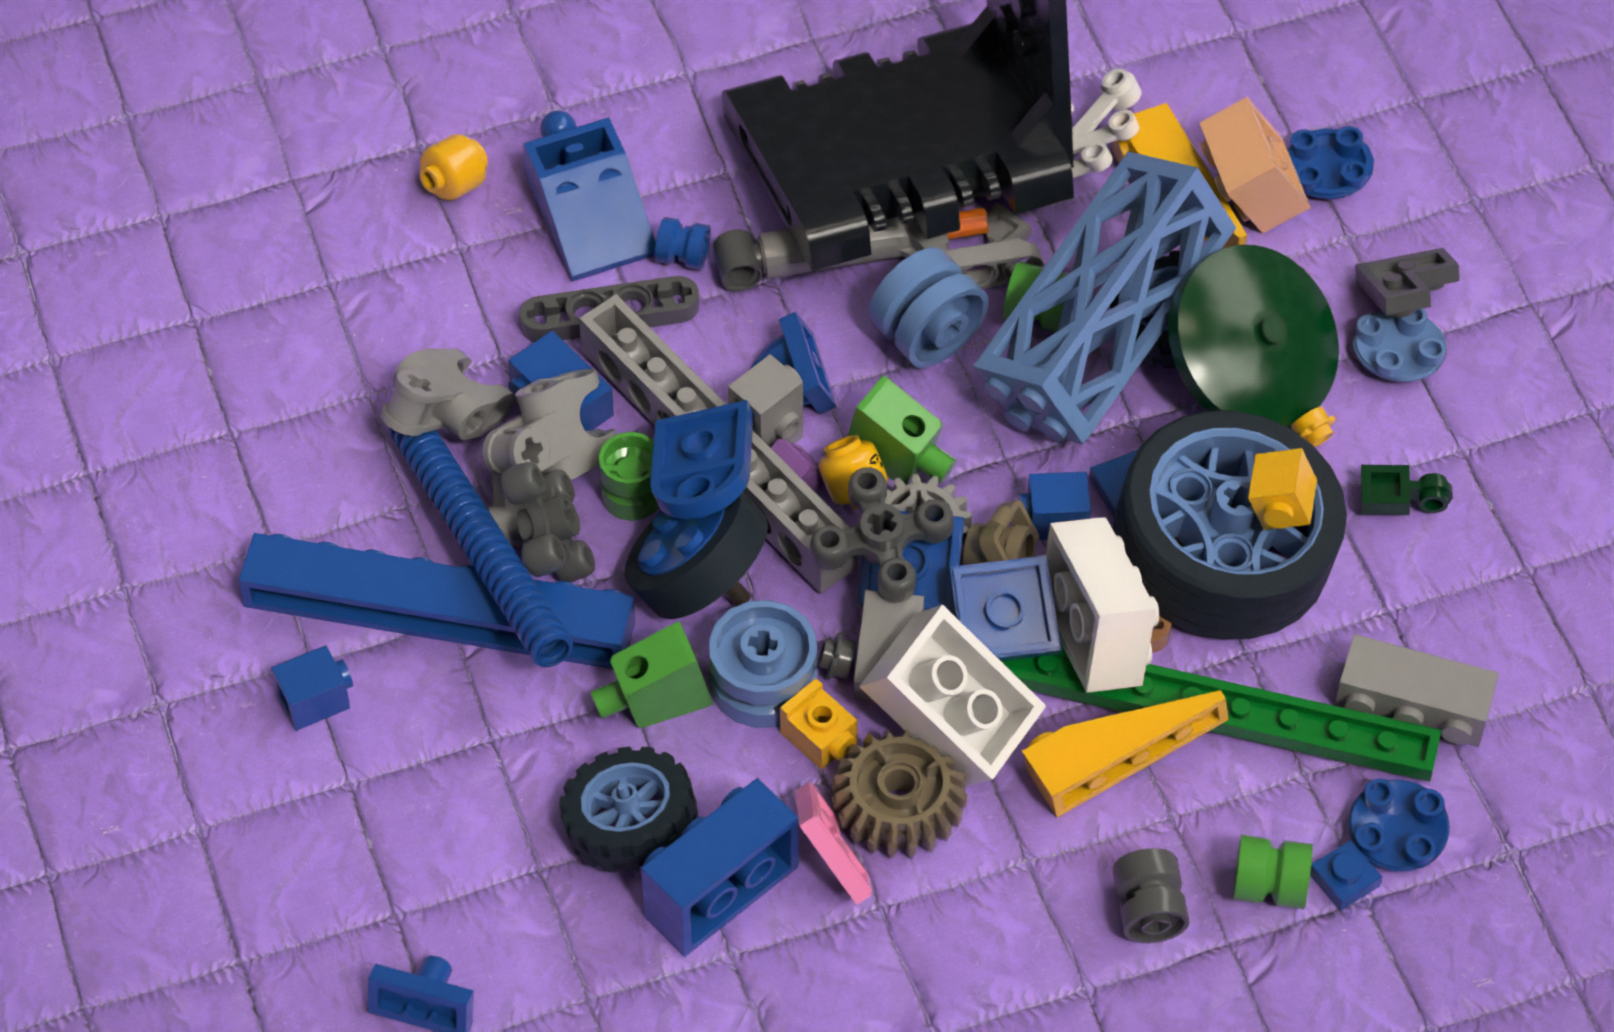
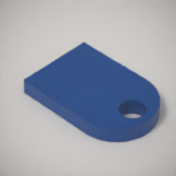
[650,400,753,519]

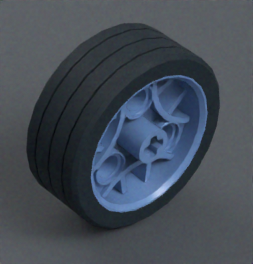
[1112,411,1347,639]

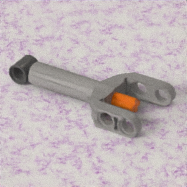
[713,193,1044,291]

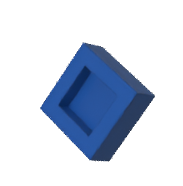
[1310,840,1382,911]

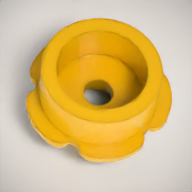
[1290,406,1336,447]

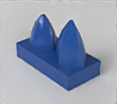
[751,311,837,414]

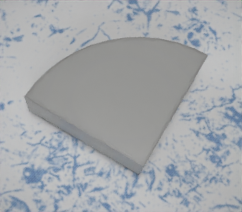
[985,202,1032,244]

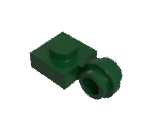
[1360,464,1453,515]

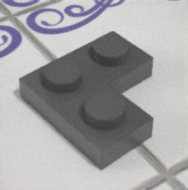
[1355,248,1460,317]

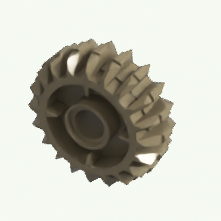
[832,728,967,859]

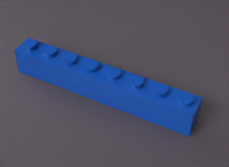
[238,533,636,669]

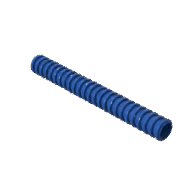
[389,427,573,667]

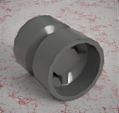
[1112,848,1189,943]

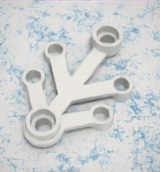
[1071,69,1141,178]

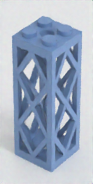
[973,151,1236,444]

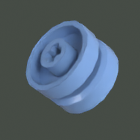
[868,247,989,368]
[709,600,817,728]

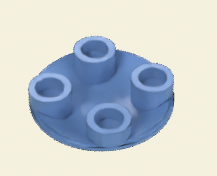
[1353,308,1447,382]

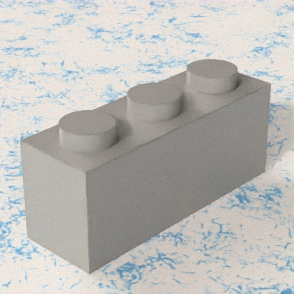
[1335,634,1499,747]

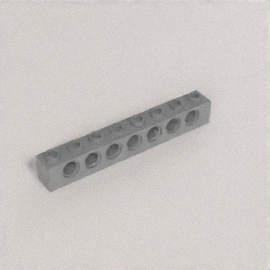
[579,294,858,594]

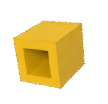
[1248,448,1317,530]

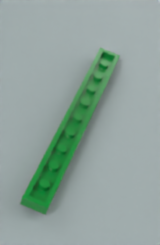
[1001,644,1442,781]

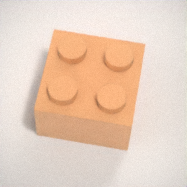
[1199,97,1311,233]

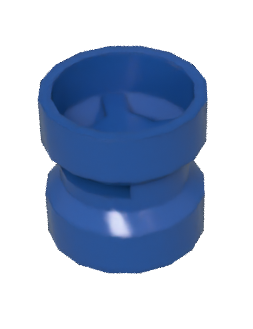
[655,217,711,270]

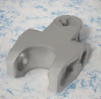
[380,348,516,440]
[482,369,616,480]

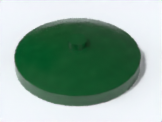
[1168,244,1339,427]

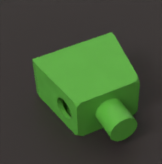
[847,375,957,485]
[590,621,713,728]

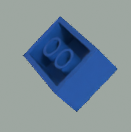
[641,777,799,957]

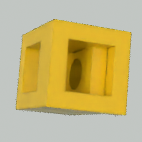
[780,678,858,770]

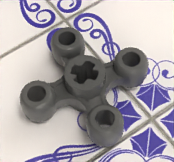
[501,462,595,582]
[810,467,954,603]

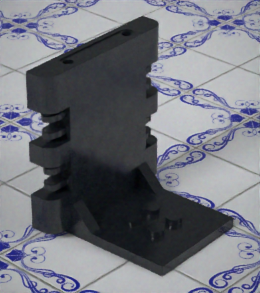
[722,0,1074,271]

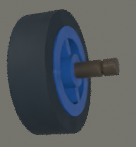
[625,492,768,619]

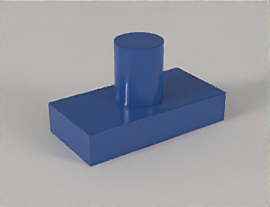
[368,956,474,1032]

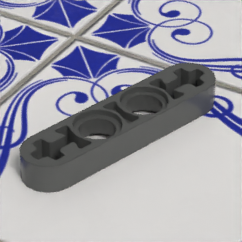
[520,276,699,342]

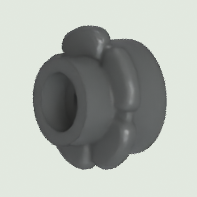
[818,632,856,680]

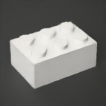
[1045,517,1159,693]
[859,605,1046,787]

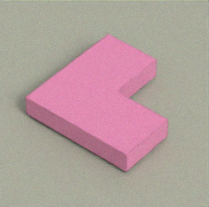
[794,782,872,905]

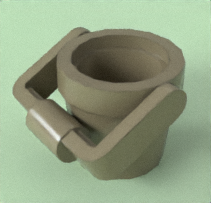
[963,500,1040,565]

